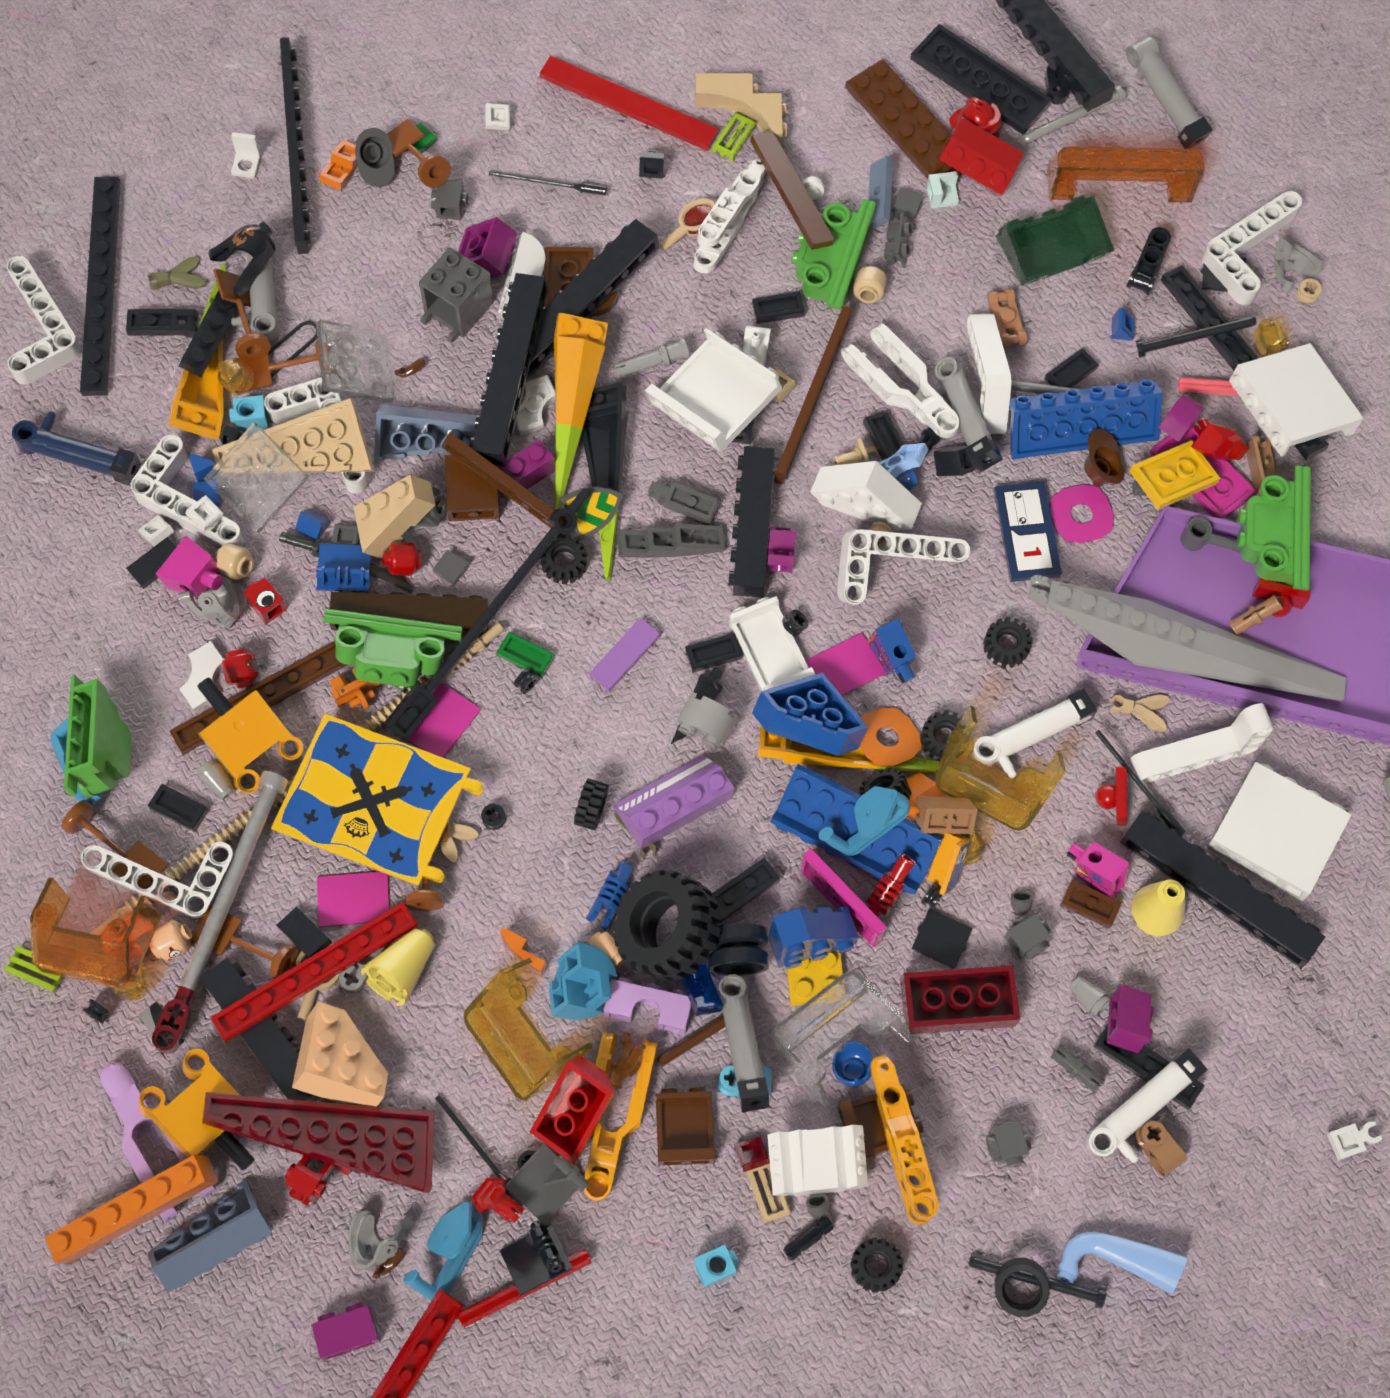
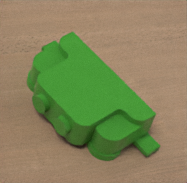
[791,199,876,310]
[1237,466,1311,590]
[323,608,462,687]
[64,675,132,798]

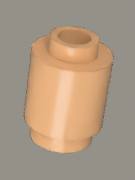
[587,931,625,970]

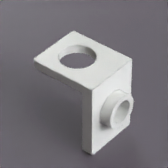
[231,132,261,178]

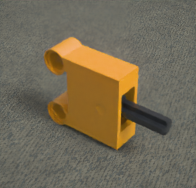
[197,677,303,793]
[138,1049,254,1171]

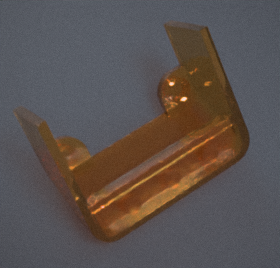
[30,877,162,988]

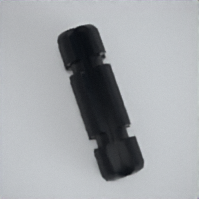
[783,1216,834,1261]

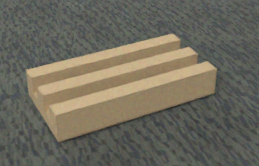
[746,1164,791,1224]

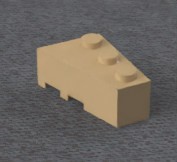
[353,474,436,559]

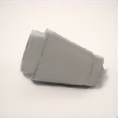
[197,759,235,800]
[1069,976,1111,1016]

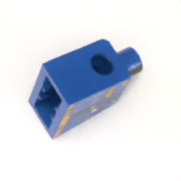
[867,619,916,684]

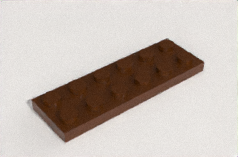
[845,59,954,179]

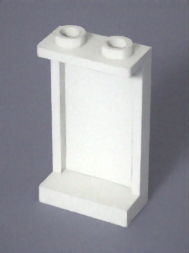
[729,596,816,691]

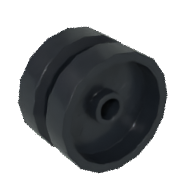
[708,923,769,976]

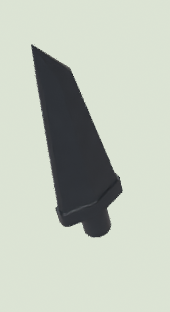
[671,667,723,744]

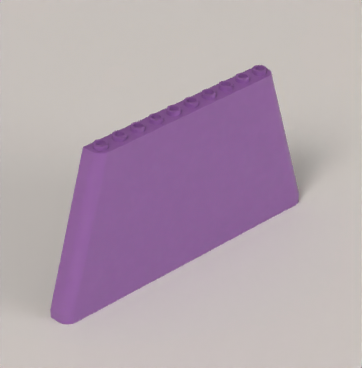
[1076,506,1390,746]

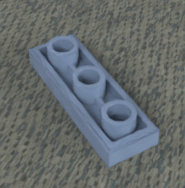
[868,156,893,230]

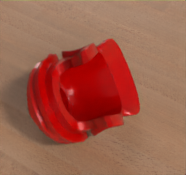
[949,97,1001,139]

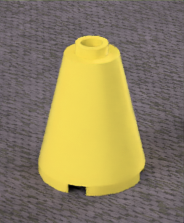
[1131,880,1185,937]
[361,928,435,1006]

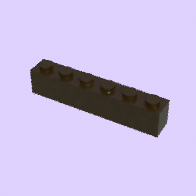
[329,589,489,637]

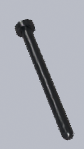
[1135,316,1257,358]
[968,1256,1107,1309]

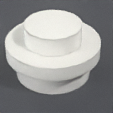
[803,176,824,199]

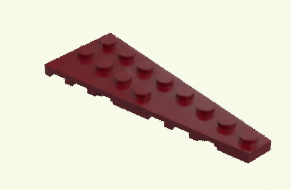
[202,1092,434,1193]

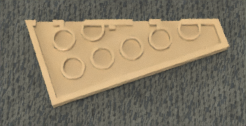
[212,398,375,475]

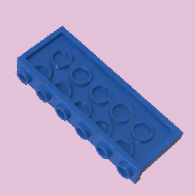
[1009,380,1163,459]
[770,764,943,895]

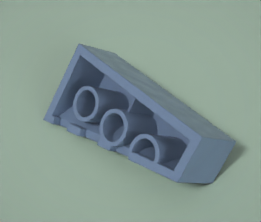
[374,405,476,462]
[147,1179,272,1293]

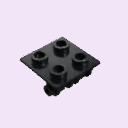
[499,1221,573,1296]

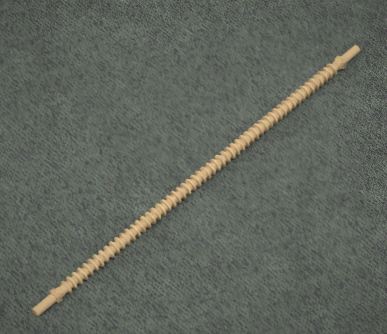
[90,623,504,940]

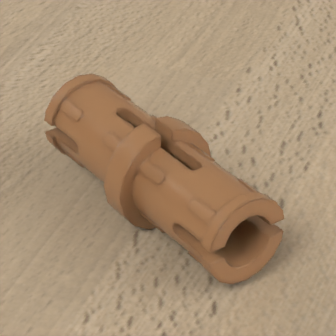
[1229,595,1283,635]

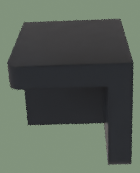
[933,446,976,476]

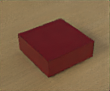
[734,1136,770,1172]

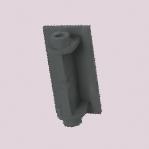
[884,213,913,267]

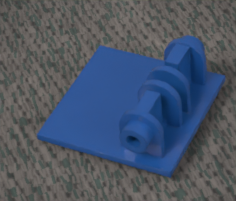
[316,544,371,592]

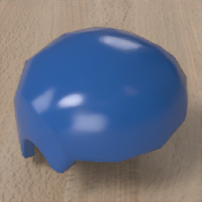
[832,1041,873,1087]

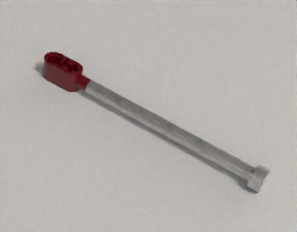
[152,771,288,1054]

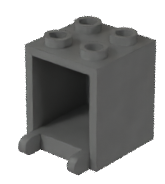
[419,247,493,343]

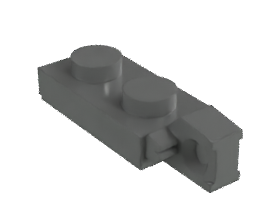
[648,481,720,525]

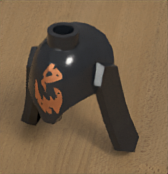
[208,221,276,296]

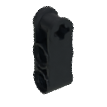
[1126,227,1171,296]

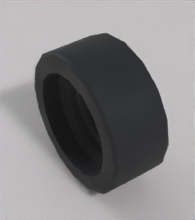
[995,1258,1050,1317]

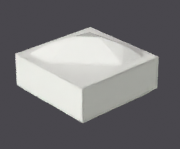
[485,103,510,130]
[186,495,224,532]
[138,515,174,547]

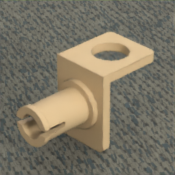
[833,438,882,465]

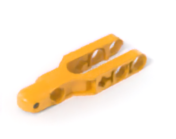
[584,1031,658,1201]
[870,1055,939,1225]

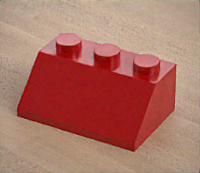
[937,117,1024,196]
[529,1056,615,1164]

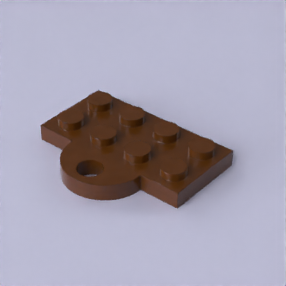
[544,247,617,319]

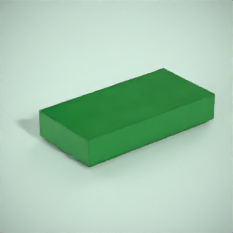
[496,631,555,678]

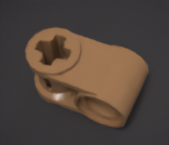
[1135,1121,1187,1177]

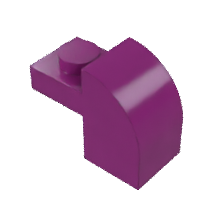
[1158,394,1205,442]
[767,526,796,573]

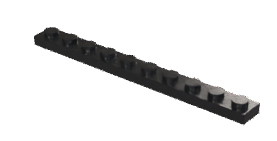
[280,37,312,255]
[80,176,121,396]
[1161,265,1329,460]

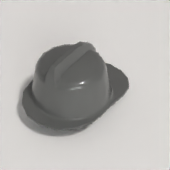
[355,128,395,187]

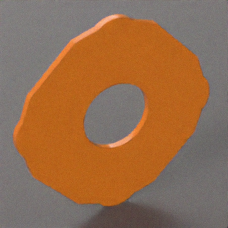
[859,708,922,767]

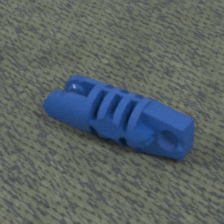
[586,862,633,931]

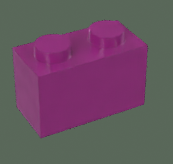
[498,439,555,489]
[1107,984,1154,1053]
[311,1303,380,1361]

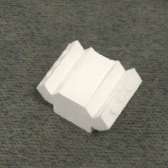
[767,1125,868,1196]

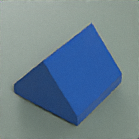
[1111,307,1135,341]
[189,454,218,482]
[295,509,331,541]

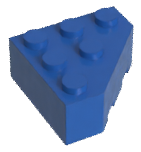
[752,673,868,756]
[768,907,859,969]

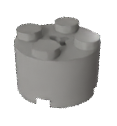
[677,693,738,749]

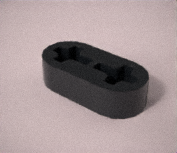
[1045,66,1070,105]

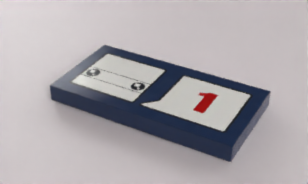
[993,482,1062,582]

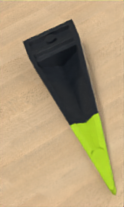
[581,382,628,581]

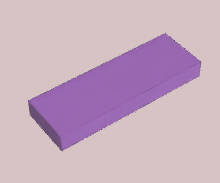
[589,618,660,692]

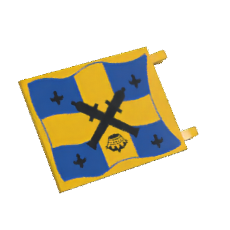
[271,714,484,887]

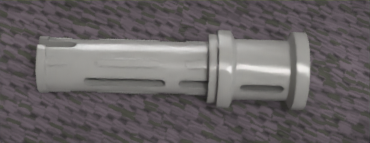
[613,338,690,379]

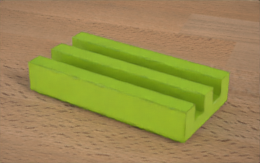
[712,112,756,162]
[4,945,68,993]

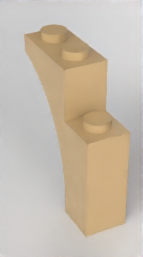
[695,73,787,146]

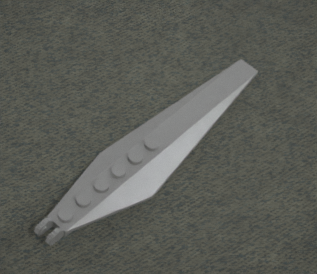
[1028,575,1346,701]

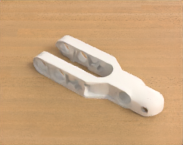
[693,158,766,274]
[841,323,959,438]

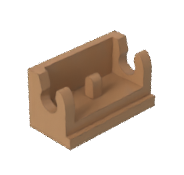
[1246,436,1278,494]
[914,796,978,834]

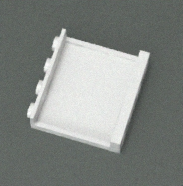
[645,328,782,452]
[1229,343,1364,457]
[1207,762,1352,901]

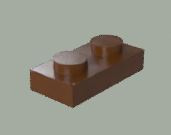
[1060,880,1122,929]

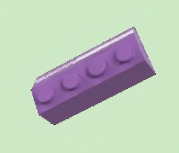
[613,755,734,849]

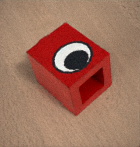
[244,577,287,625]

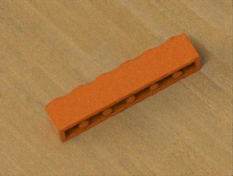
[44,1155,219,1264]

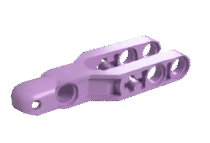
[100,1062,216,1222]

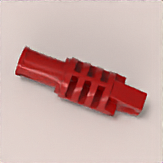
[866,854,915,917]

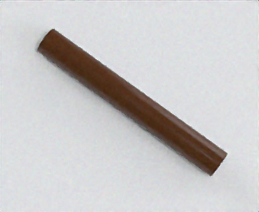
[656,1016,726,1067]

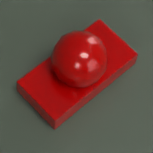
[1252,578,1311,617]
[1095,767,1128,826]

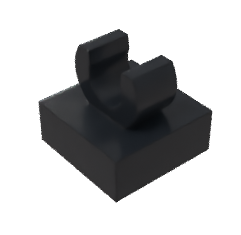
[639,148,664,179]

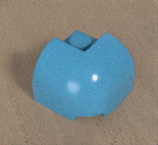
[549,942,617,1020]

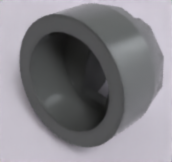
[1011,891,1033,914]
[806,1193,830,1219]

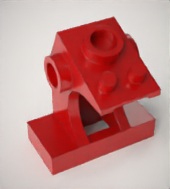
[284,1155,352,1206]

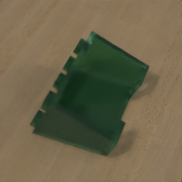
[995,195,1114,286]

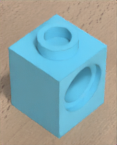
[229,395,269,432]
[693,1245,739,1289]

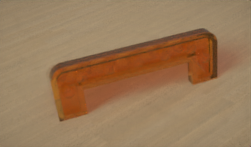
[1047,146,1205,203]

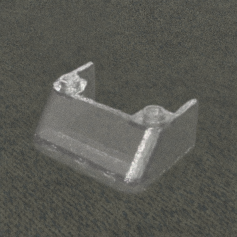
[772,971,913,1108]

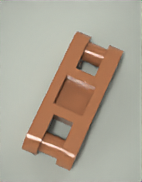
[987,288,1027,348]

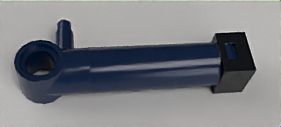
[12,411,141,486]

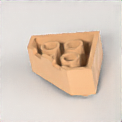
[292,1001,388,1107]

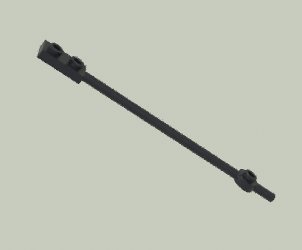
[383,488,591,742]

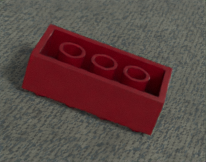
[900,965,1020,1035]

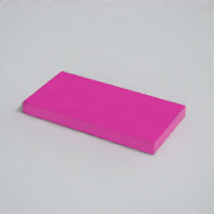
[1150,427,1257,518]
[800,848,887,947]

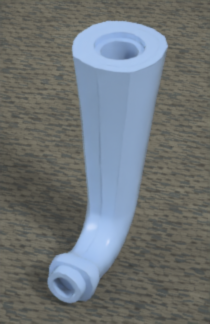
[1057,1232,1188,1295]

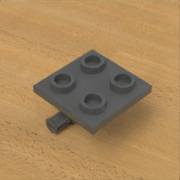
[505,1143,589,1225]

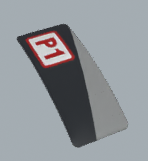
[138,1002,184,1047]

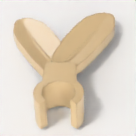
[1110,695,1170,732]
[439,823,478,863]

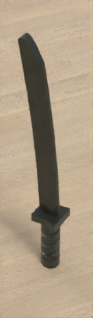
[279,532,413,593]

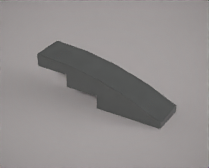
[617,523,726,558]

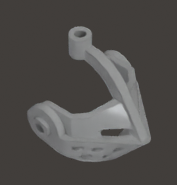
[1274,237,1323,293]
[179,575,241,629]
[348,1208,413,1271]

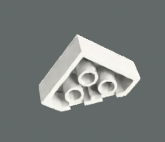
[810,461,922,531]

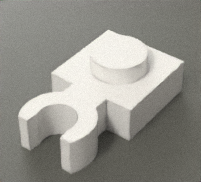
[1327,1121,1383,1161]

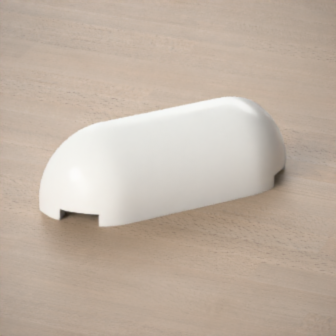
[498,232,545,320]

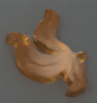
[611,1032,646,1089]

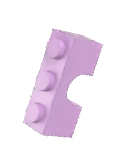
[604,977,693,1035]

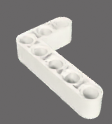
[1202,191,1302,305]
[7,256,81,385]
[967,314,1011,435]
[264,377,368,494]
[131,435,244,547]
[837,529,970,605]
[1130,703,1274,784]
[81,842,233,918]

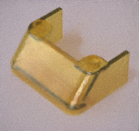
[935,705,1066,830]
[463,958,593,1101]

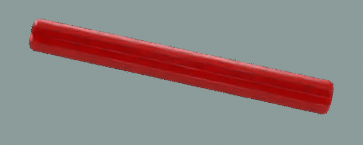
[458,1249,591,1327]

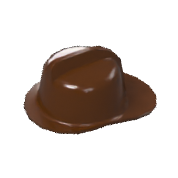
[1084,429,1125,487]

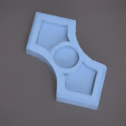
[878,443,928,478]

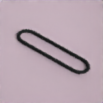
[268,321,320,377]

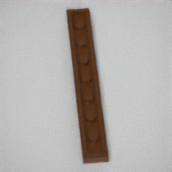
[774,305,852,485]
[170,641,347,755]

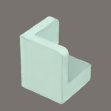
[926,171,959,209]

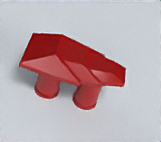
[1191,419,1249,461]
[472,1178,525,1223]

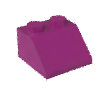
[458,217,518,278]

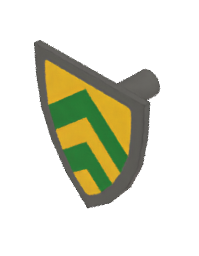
[560,487,623,541]

